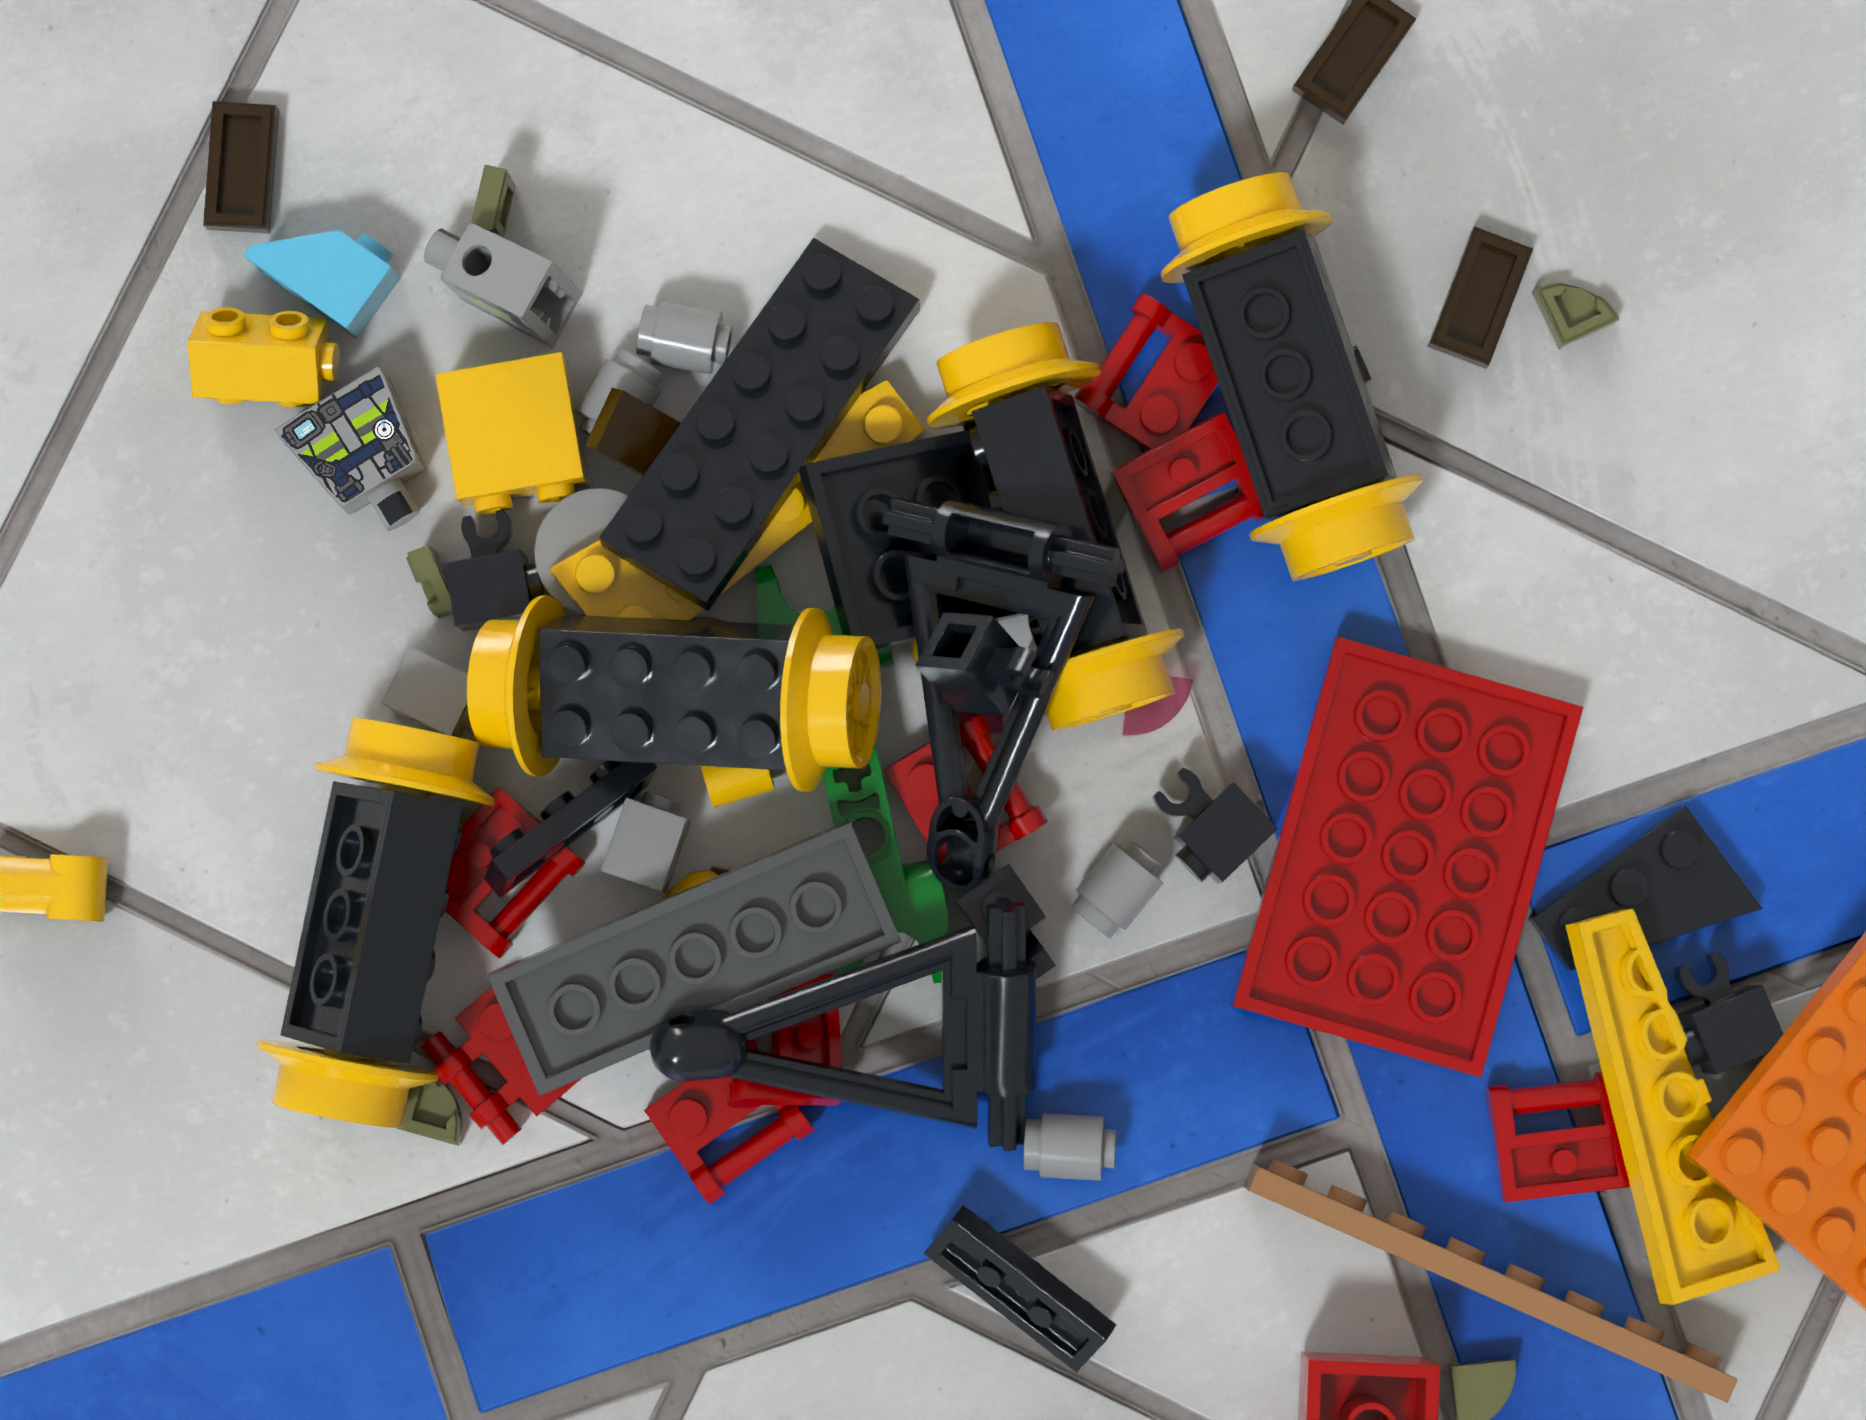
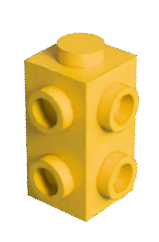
[187,307,340,408]

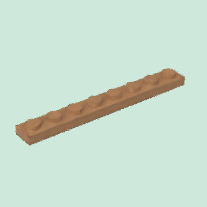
[1243,1158,1738,1403]

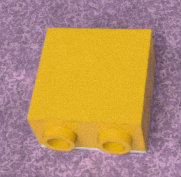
[435,352,590,515]

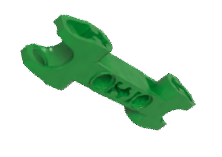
[754,565,949,1000]

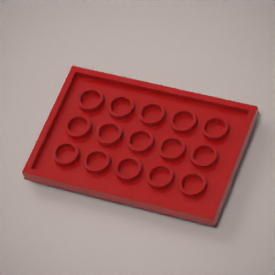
[1231,636,1583,1077]

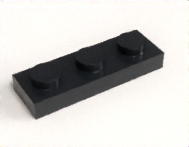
[484,761,658,898]
[924,1205,1117,1373]

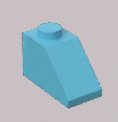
[243,230,401,339]

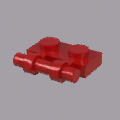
[421,987,584,1146]

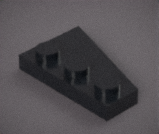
[1528,806,1763,971]

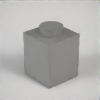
[381,646,473,738]
[600,791,691,893]

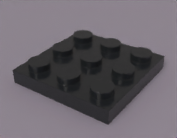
[799,429,1025,649]

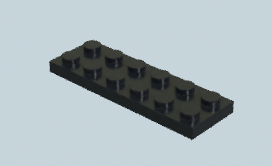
[599,238,920,611]

